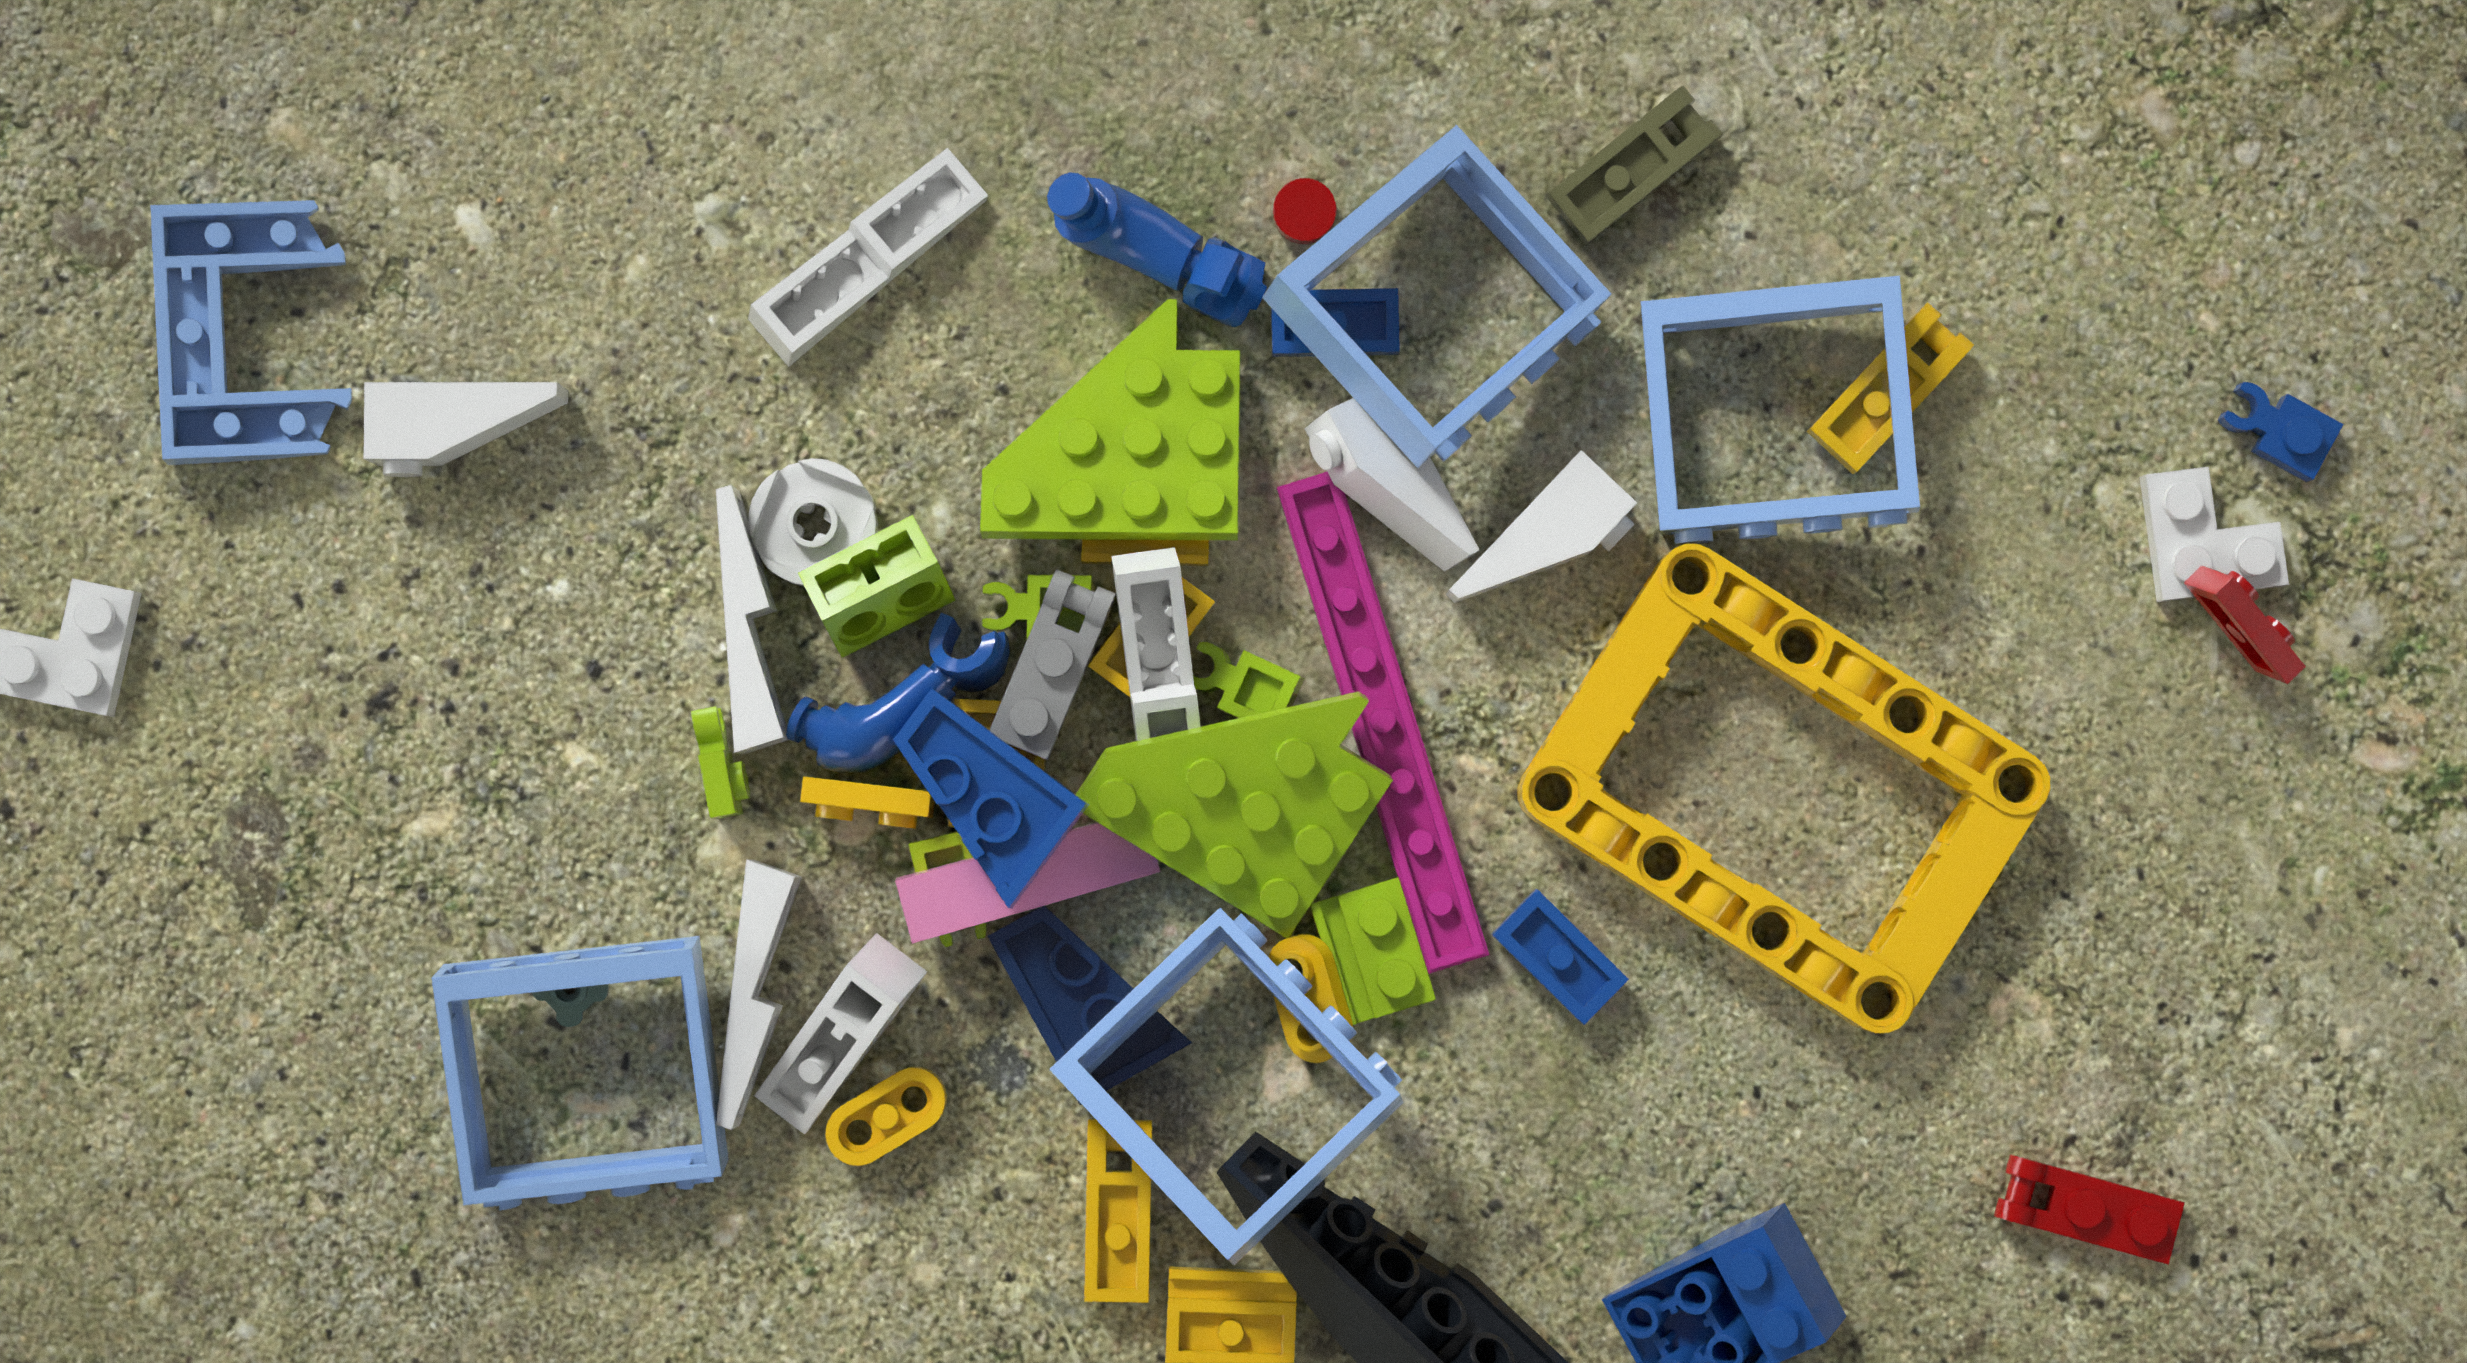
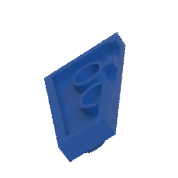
[893,688,1089,909]

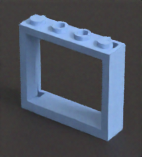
[1262,125,1612,468]
[1641,276,1920,545]
[1049,908,1404,1265]
[431,936,729,1211]

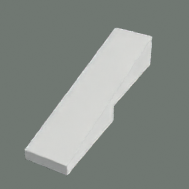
[748,148,988,367]
[716,485,790,755]
[1111,547,1201,741]
[716,859,802,1130]

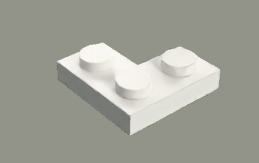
[2139,467,2289,602]
[0,578,142,717]

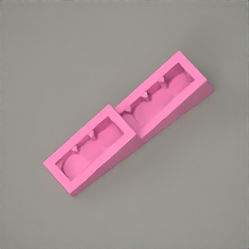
[895,823,1160,944]

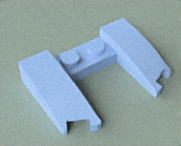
[150,200,353,465]

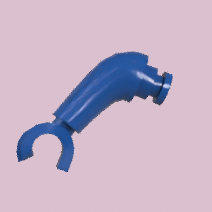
[1047,172,1267,328]
[786,612,1010,773]

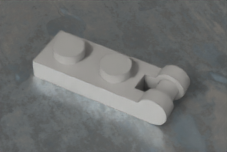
[990,569,1116,760]

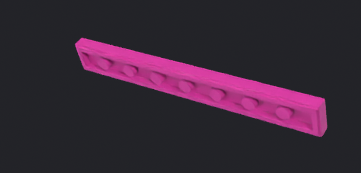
[1276,472,1489,974]

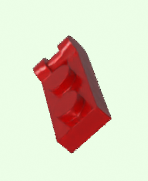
[1994,1154,2185,1265]

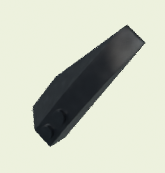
[1217,1131,1569,1363]

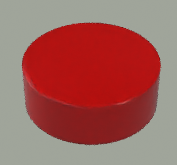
[1273,178,1336,245]

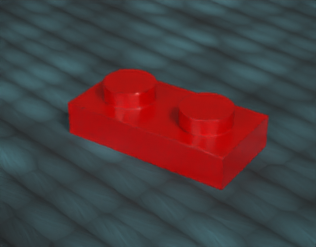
[2184,565,2306,684]

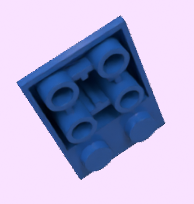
[1602,1203,1847,1363]

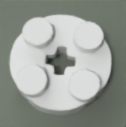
[748,458,878,586]

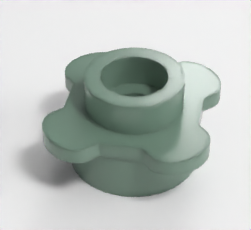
[532,950,609,1027]

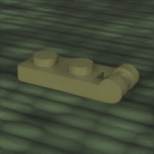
[1546,86,1724,246]

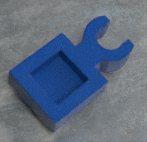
[2218,382,2344,482]

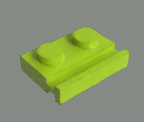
[1310,877,1436,1025]

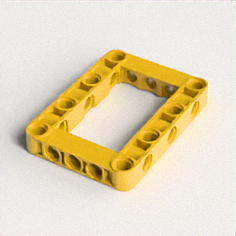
[1517,544,2051,1033]

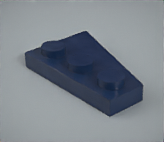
[987,906,1192,1105]

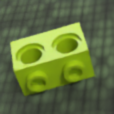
[798,515,956,658]

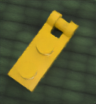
[1806,302,1974,474]
[1084,1119,1152,1303]

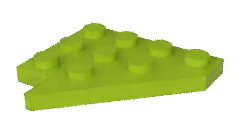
[980,299,1240,541]
[1076,691,1393,938]

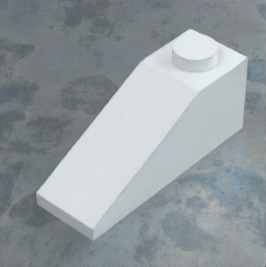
[364,382,568,477]
[1304,398,1479,571]
[1446,450,1637,603]
[754,933,927,1135]

